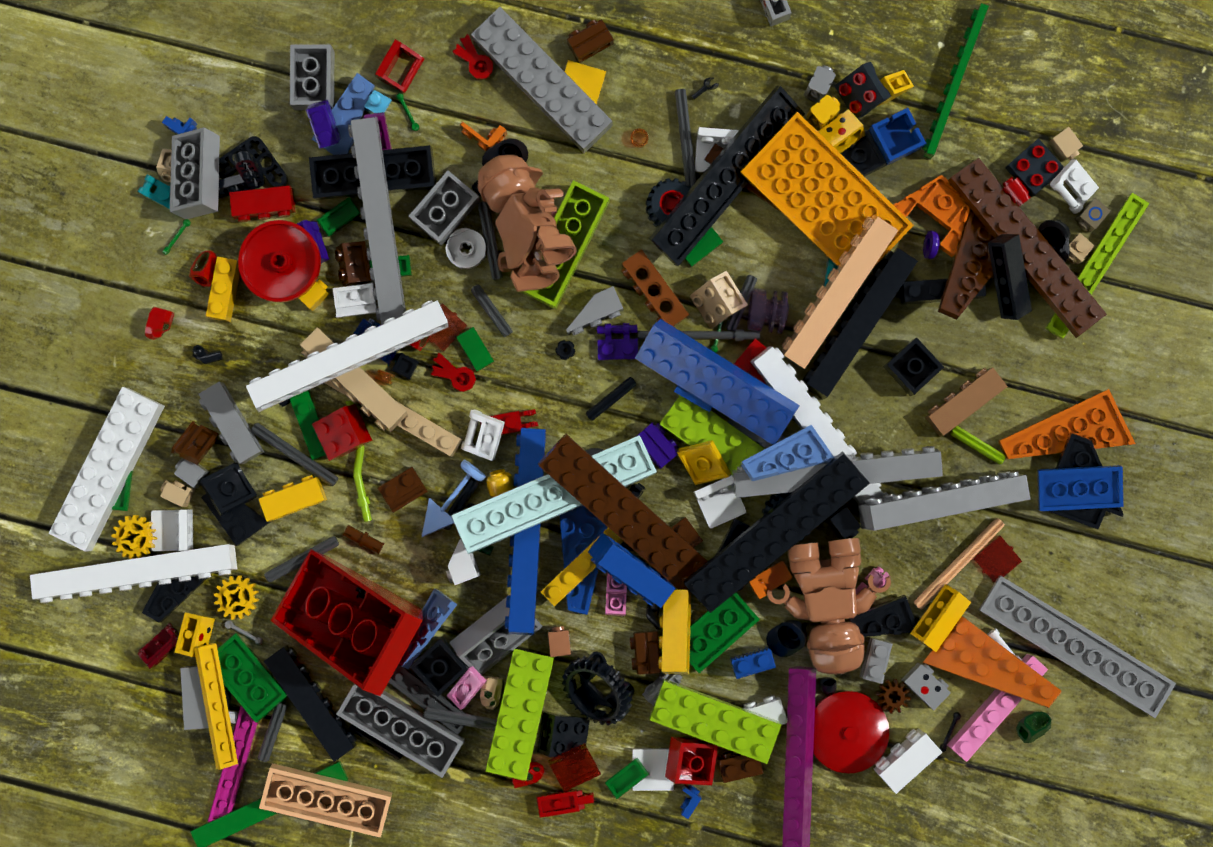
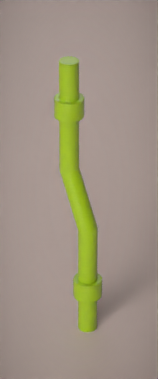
[346,400,372,522]

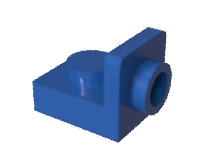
[162,116,197,135]
[680,785,702,819]

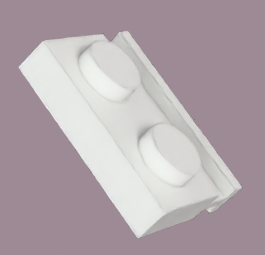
[333,283,376,318]

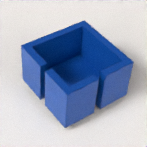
[869,108,926,166]

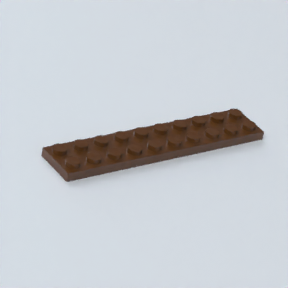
[948,158,1107,338]
[538,434,708,591]

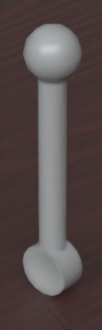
[225,621,263,645]

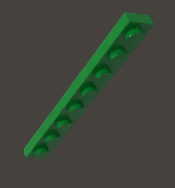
[922,3,989,160]

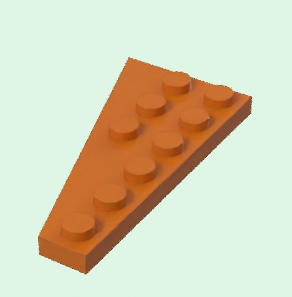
[998,389,1136,459]
[923,616,1062,708]

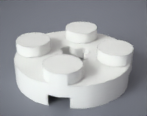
[446,228,486,269]

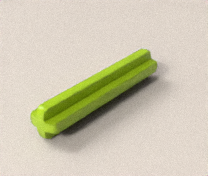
[950,426,1006,465]

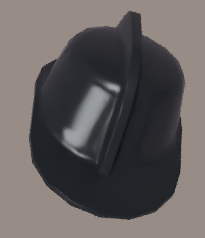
[482,138,529,166]
[1038,219,1071,262]
[766,619,807,657]

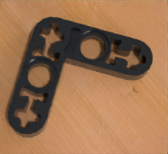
[219,136,288,187]
[218,151,265,199]

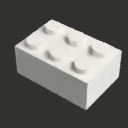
[873,728,942,794]

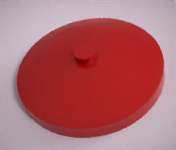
[238,220,321,303]
[813,690,889,774]

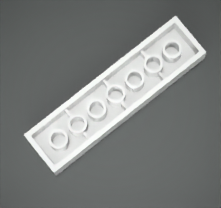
[48,387,165,551]

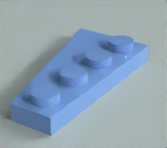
[312,73,375,155]
[741,425,834,482]
[399,588,457,669]

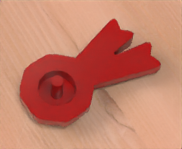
[452,34,493,79]
[431,353,476,392]

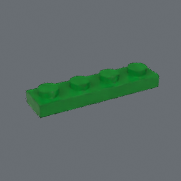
[289,390,326,460]

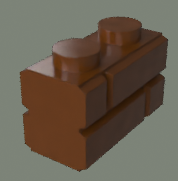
[567,19,614,63]
[630,630,661,675]

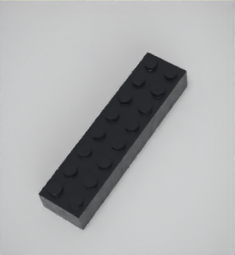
[803,248,918,400]

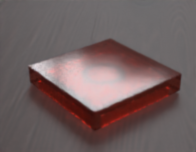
[548,743,601,792]

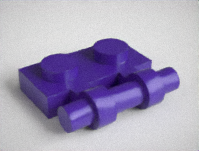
[597,323,638,361]

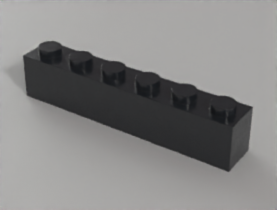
[264,645,357,762]

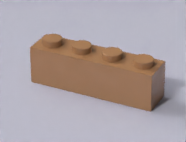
[925,367,1008,437]

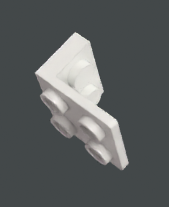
[695,127,739,173]
[694,475,746,528]
[151,510,193,551]

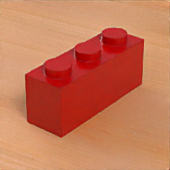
[229,185,296,222]

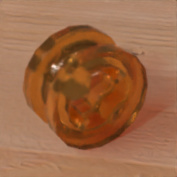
[630,128,648,148]
[375,369,395,385]

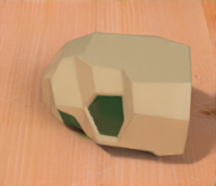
[480,676,503,710]

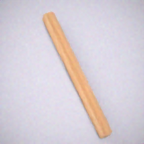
[914,518,1005,610]

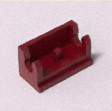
[137,623,179,669]

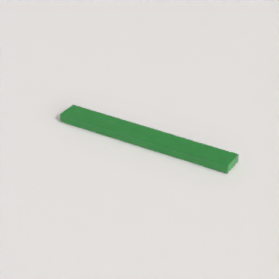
[190,761,349,847]

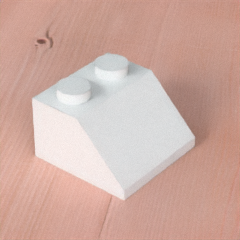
[446,539,481,585]

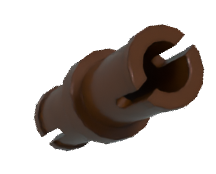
[342,524,385,555]

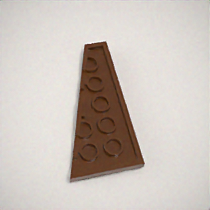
[938,210,994,320]

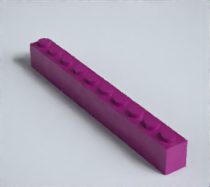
[782,666,816,847]

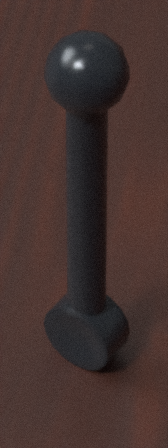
[939,712,961,753]

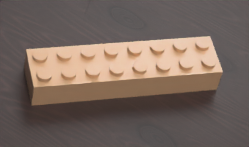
[782,215,898,369]

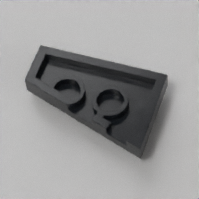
[201,494,271,546]
[142,576,207,623]
[849,595,916,637]

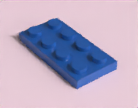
[1037,465,1124,511]

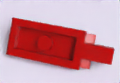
[536,789,595,818]

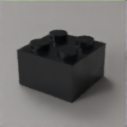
[883,337,944,396]
[410,637,469,697]

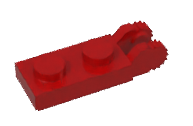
[480,409,538,435]

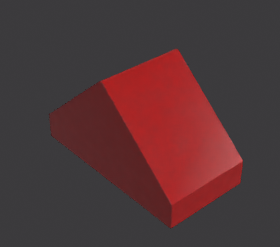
[270,549,423,696]

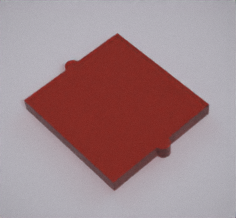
[429,303,467,351]
[973,535,1022,583]

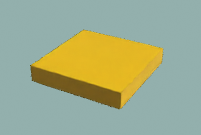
[564,60,606,105]
[677,440,731,485]

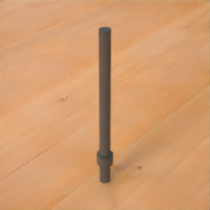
[638,329,760,341]

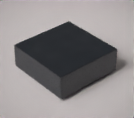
[392,353,419,380]

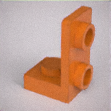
[460,121,507,151]
[748,561,792,599]

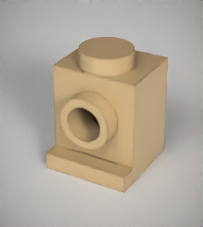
[160,480,196,507]

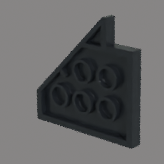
[1048,432,1124,529]

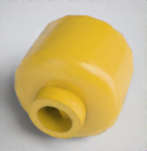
[486,469,515,497]

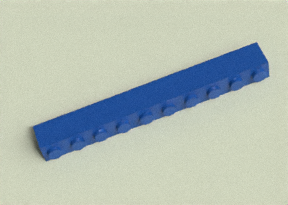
[505,428,546,635]

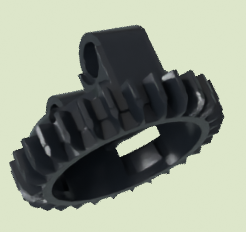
[562,651,635,725]

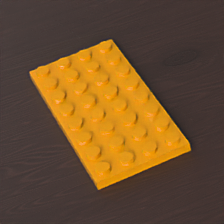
[740,112,914,268]

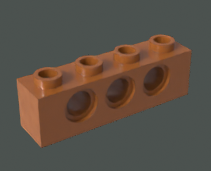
[621,249,689,327]

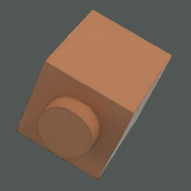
[548,626,571,657]

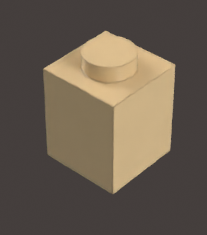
[1048,127,1083,161]

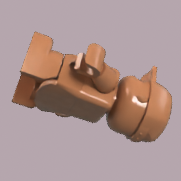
[478,155,577,292]
[767,538,891,674]

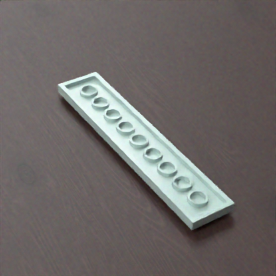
[451,435,657,554]

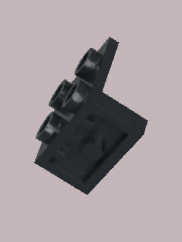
[537,712,590,759]

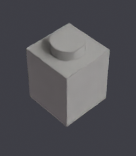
[174,458,210,488]

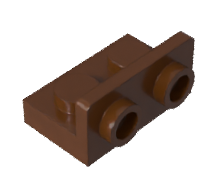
[335,241,372,286]
[717,751,763,783]

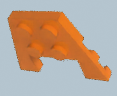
[893,175,970,258]

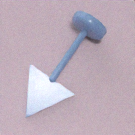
[422,459,486,537]

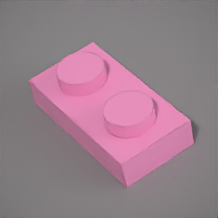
[447,666,487,710]

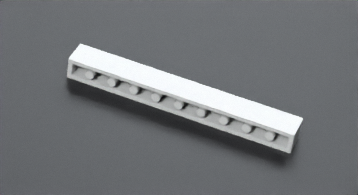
[246,300,449,412]
[750,346,888,504]
[30,544,237,603]

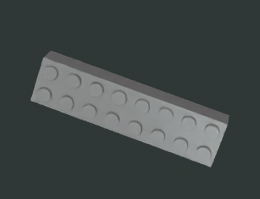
[471,7,613,153]
[857,471,1031,531]

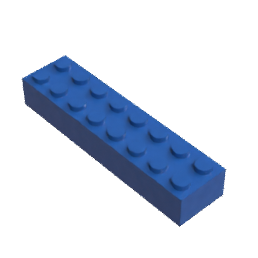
[635,319,800,445]

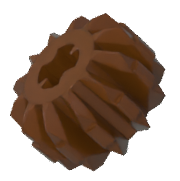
[875,678,911,714]

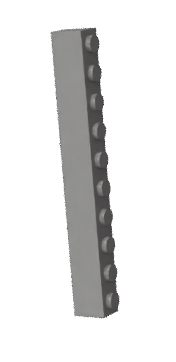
[348,117,406,325]
[732,446,943,498]

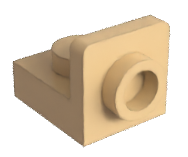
[156,148,172,182]
[1067,233,1095,265]

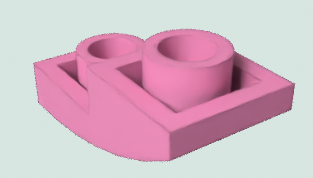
[605,572,627,616]

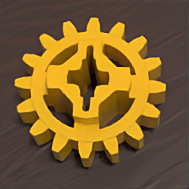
[111,515,157,559]
[214,575,260,620]

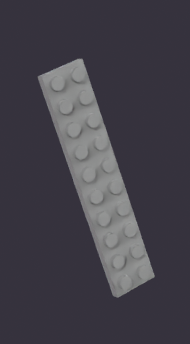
[979,576,1176,718]

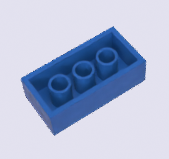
[588,532,676,608]

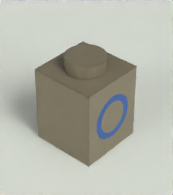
[1075,198,1111,232]

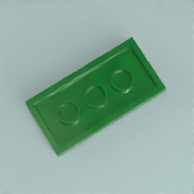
[690,593,760,673]
[217,633,288,723]

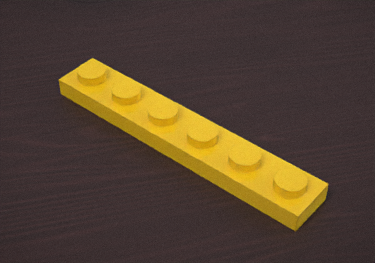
[540,528,623,606]
[194,643,238,770]

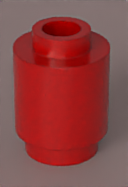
[1002,177,1031,206]

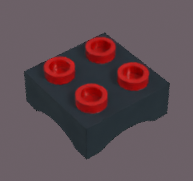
[834,62,891,119]
[1005,138,1064,198]

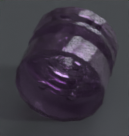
[747,288,789,334]

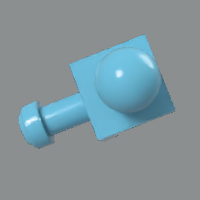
[364,90,392,114]

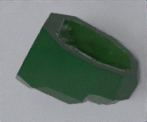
[1016,712,1052,743]

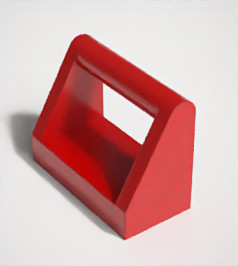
[375,39,425,94]

